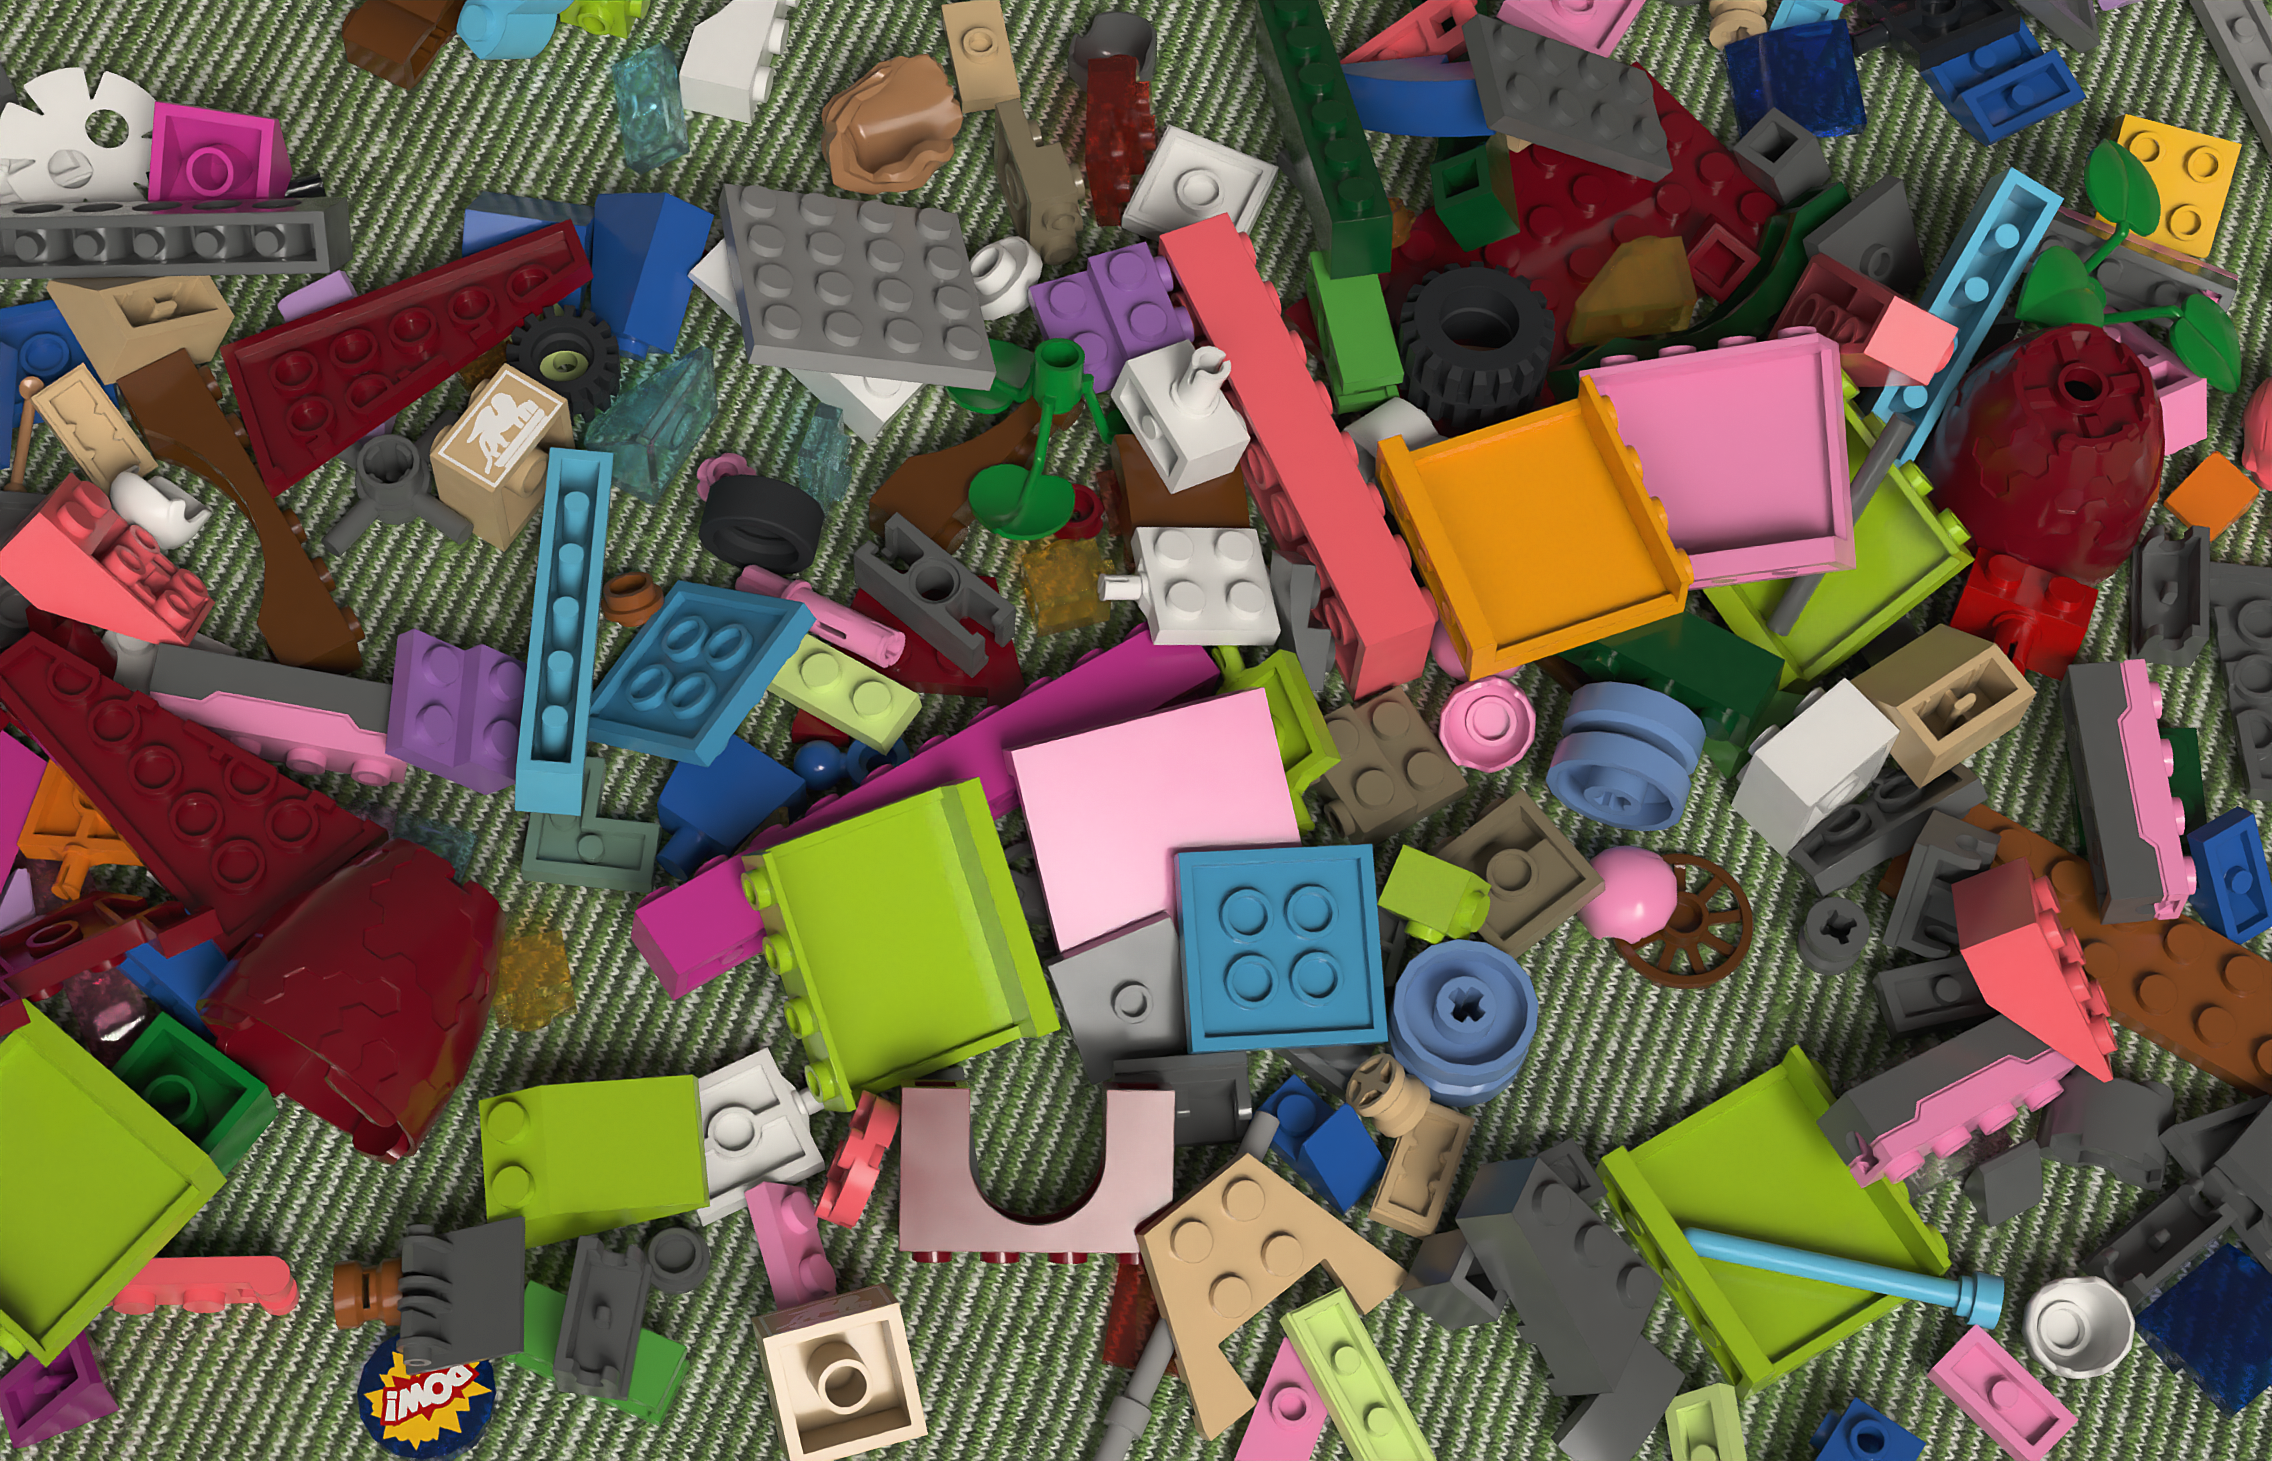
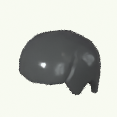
[1067,12,1157,101]

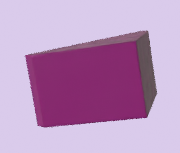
[0,1327,120,1448]

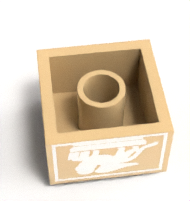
[429,363,575,552]
[751,1282,928,1461]

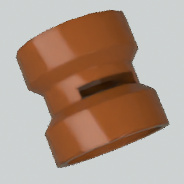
[333,1257,408,1330]

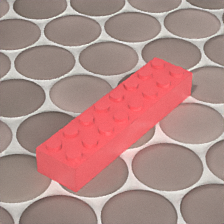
[1158,212,1439,702]

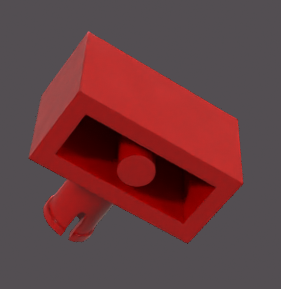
[1948,547,2099,681]

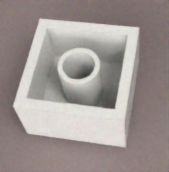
[1731,678,1900,859]

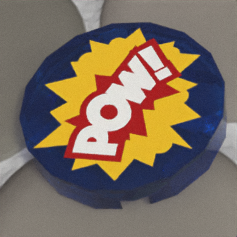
[357,1333,498,1461]

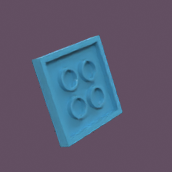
[588,580,817,768]
[1173,844,1388,1055]

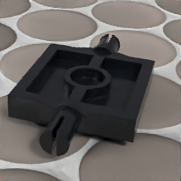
[1846,0,2021,72]

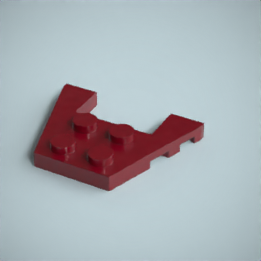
[791,569,1026,748]
[0,890,224,1037]

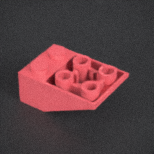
[0,472,215,647]
[1951,856,2118,1083]

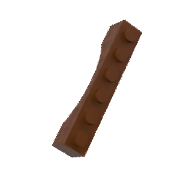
[869,251,1105,556]
[116,348,366,676]

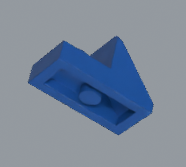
[2187,806,2272,945]
[1249,1074,1387,1216]

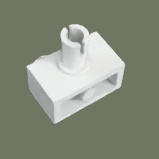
[1110,339,1251,494]

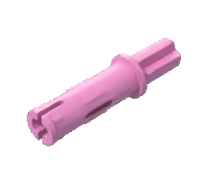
[735,565,905,668]

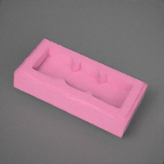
[1234,1337,1328,1461]

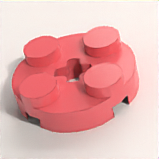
[814,1090,901,1229]

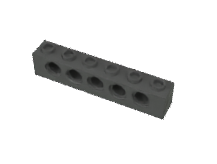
[0,197,353,279]

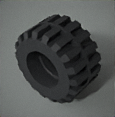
[1396,261,1556,429]

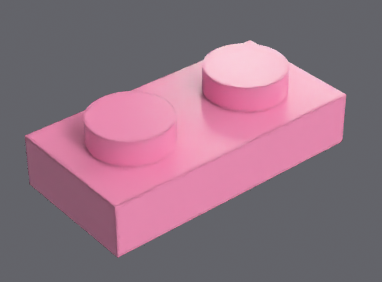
[744,1181,837,1311]
[1926,1324,2079,1461]

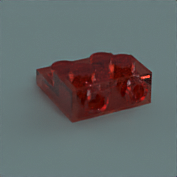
[1085,54,1158,227]

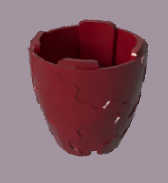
[1913,323,2165,587]
[195,837,507,1165]

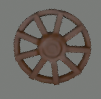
[1612,853,1754,990]

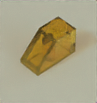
[1567,236,1697,344]

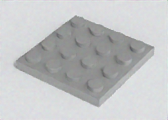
[718,184,996,391]

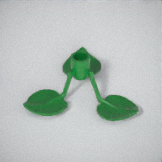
[2015,138,2241,394]
[944,338,1134,541]

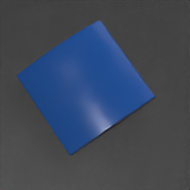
[1919,16,2086,147]

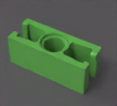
[1304,250,1404,414]
[504,1280,690,1427]

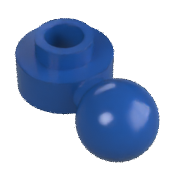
[793,737,911,791]

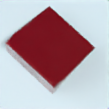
[1675,213,1761,305]

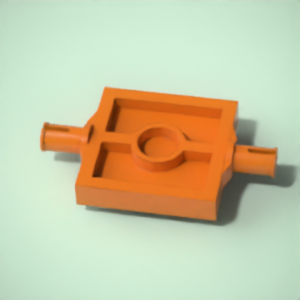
[17,759,144,900]

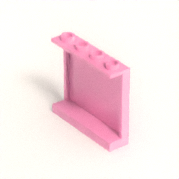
[1579,326,1856,591]
[1002,686,1302,955]

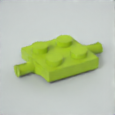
[1211,645,1342,837]

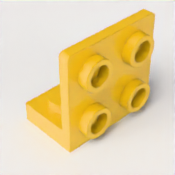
[2094,114,2242,259]

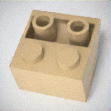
[46,275,235,385]
[1849,623,2037,789]

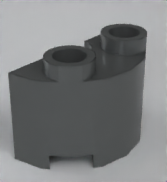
[2035,1065,2177,1193]

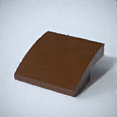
[1109,434,1250,563]

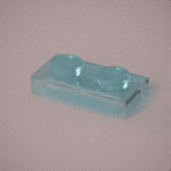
[612,42,690,175]
[798,402,852,521]

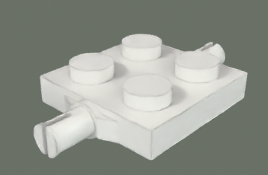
[1097,527,1281,646]
[695,1047,825,1227]

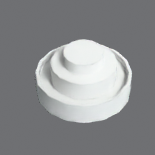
[969,236,1043,320]

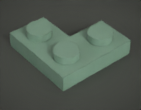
[521,757,662,893]

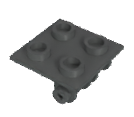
[396,1216,525,1376]

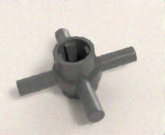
[321,409,474,557]

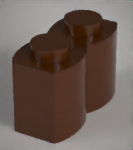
[341,0,467,91]

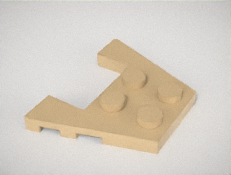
[1136,1153,1408,1441]

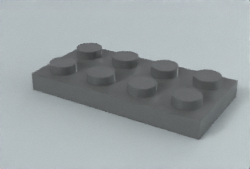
[1461,13,1673,183]

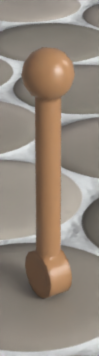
[2,376,46,492]

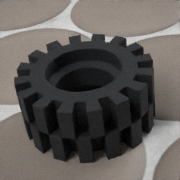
[506,305,621,427]

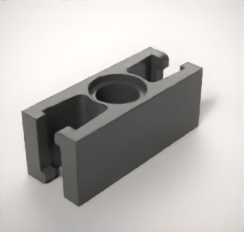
[854,512,1016,678]

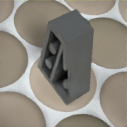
[1455,1157,1664,1397]

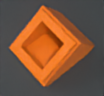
[2163,451,2259,543]

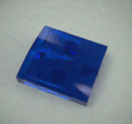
[1722,19,1867,140]
[2134,1242,2272,1420]

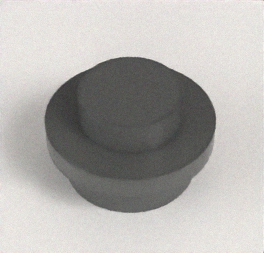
[643,1226,711,1295]

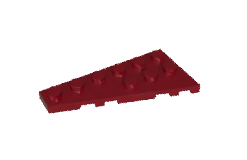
[219,218,594,500]
[0,631,390,962]

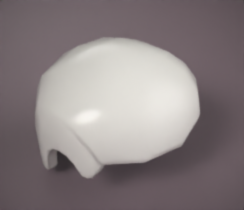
[109,465,213,549]
[2021,1276,2136,1379]

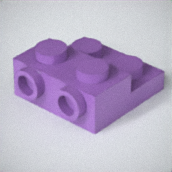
[1028,241,1194,398]
[385,628,527,795]

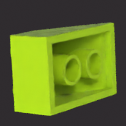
[479,1074,710,1250]

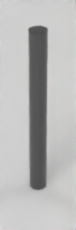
[1766,412,1916,636]

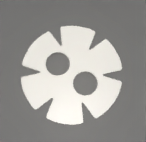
[0,67,156,204]

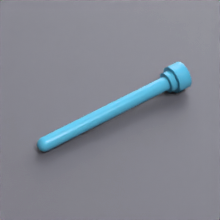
[1682,1227,2004,1330]

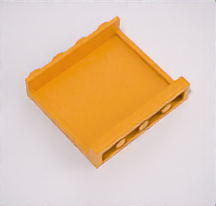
[1375,374,1694,682]

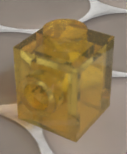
[1020,538,1117,638]
[490,930,578,1032]

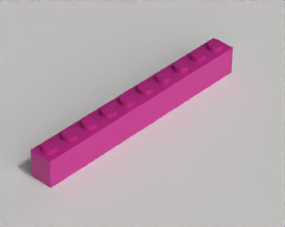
[631,620,1220,1001]

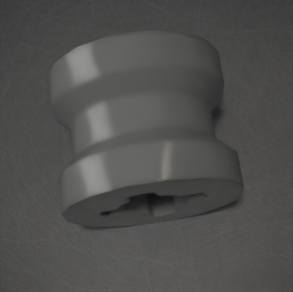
[1796,897,1870,976]

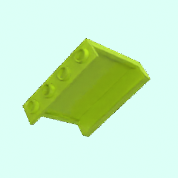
[1702,368,1975,695]
[741,777,1061,1112]
[0,998,227,1367]
[1595,1044,1952,1402]

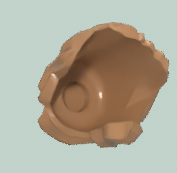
[821,54,964,195]

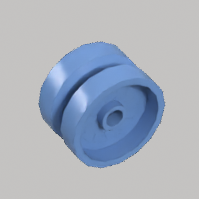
[1546,681,1706,831]
[1384,939,1539,1108]

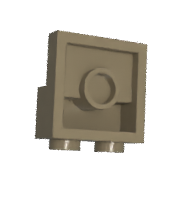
[994,98,1085,265]
[1307,685,1469,846]
[1428,789,1606,960]

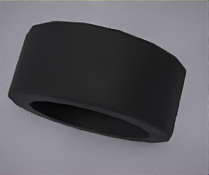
[698,474,825,575]

